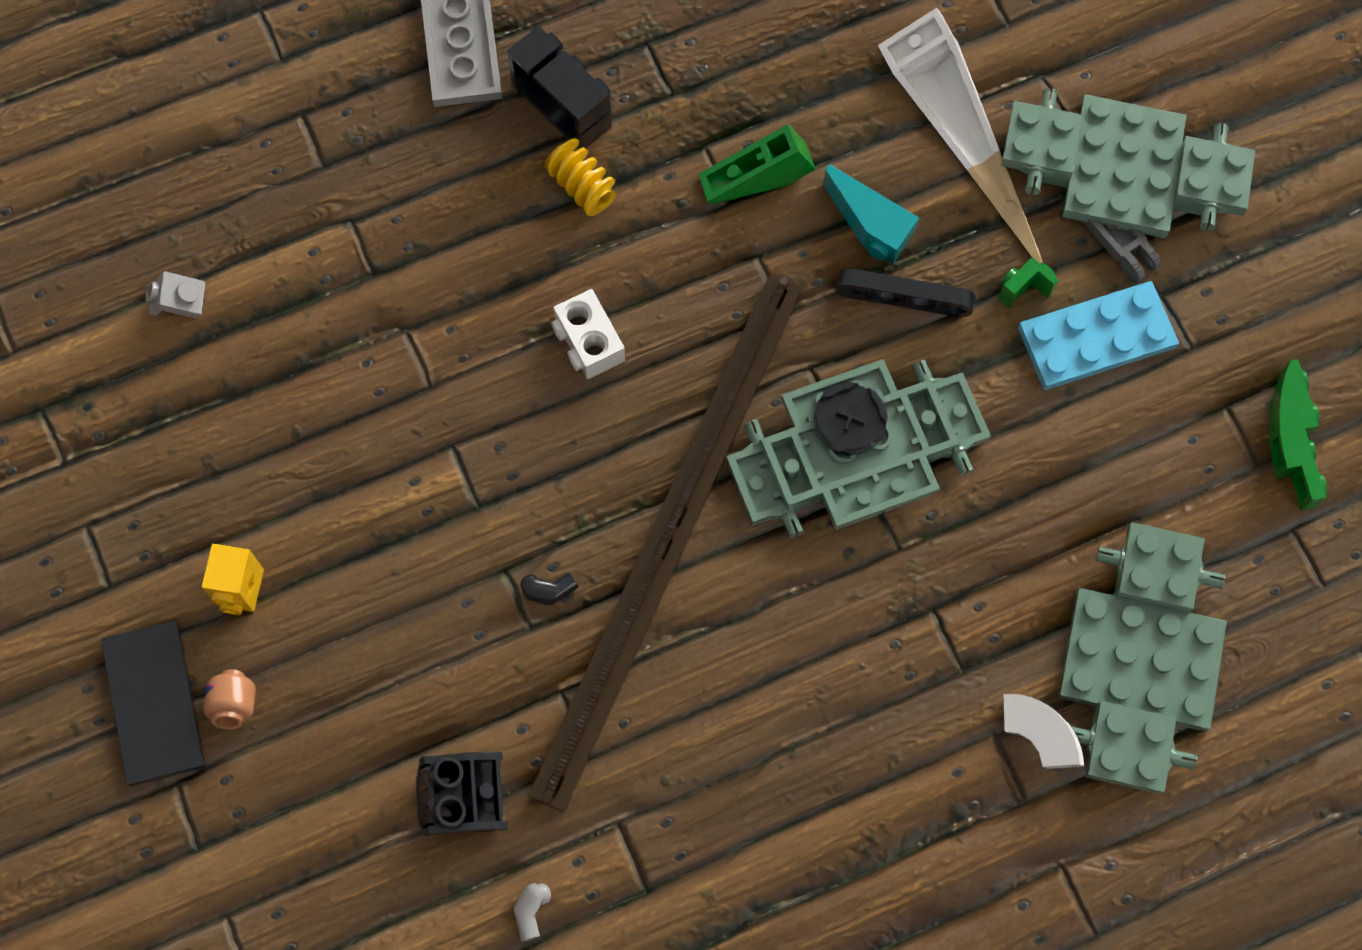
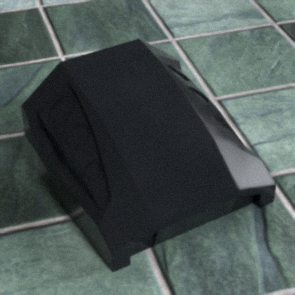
[416,752,508,836]

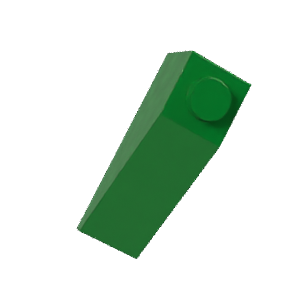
[698,124,816,204]

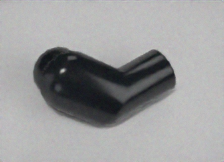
[520,572,578,605]

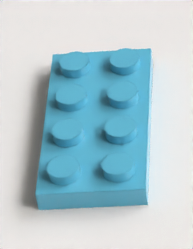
[1018,281,1179,391]

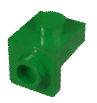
[998,257,1058,308]

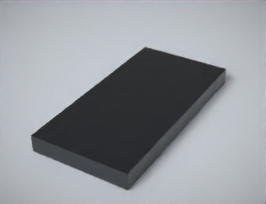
[101,620,206,787]

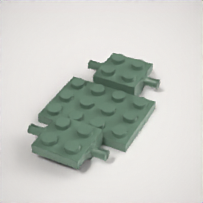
[1001,88,1255,239]
[726,359,991,538]
[1058,522,1227,794]

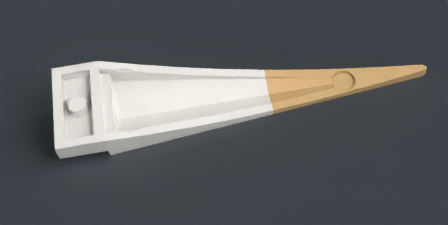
[878,8,1043,263]

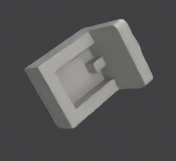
[146,271,206,319]

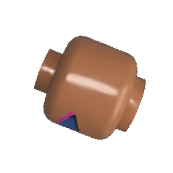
[203,669,256,729]

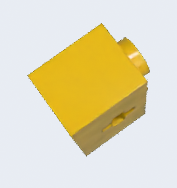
[202,543,264,615]

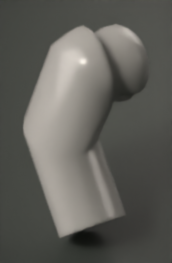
[514,883,551,942]

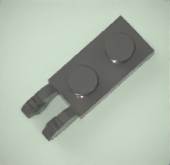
[1082,219,1162,282]

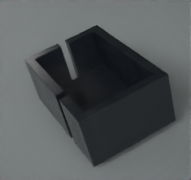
[507,25,612,149]

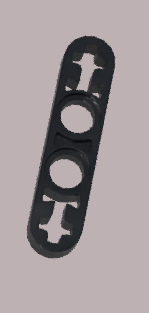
[835,269,975,317]

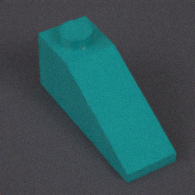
[823,164,919,264]

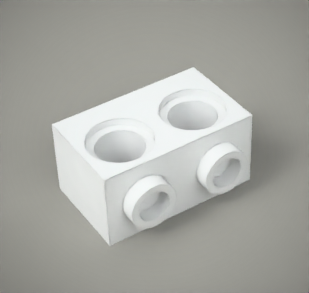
[551,289,625,380]

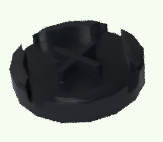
[813,382,888,456]

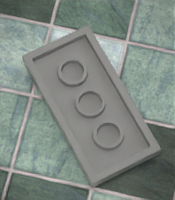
[421,0,503,107]

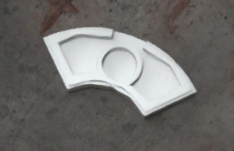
[1003,694,1084,769]

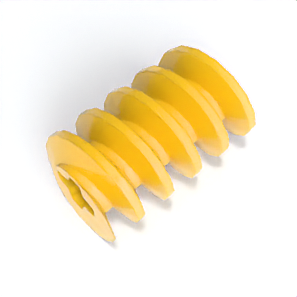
[544,138,617,216]

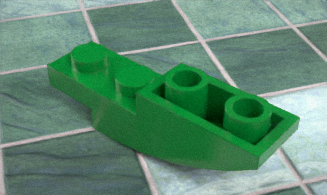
[1269,359,1327,511]

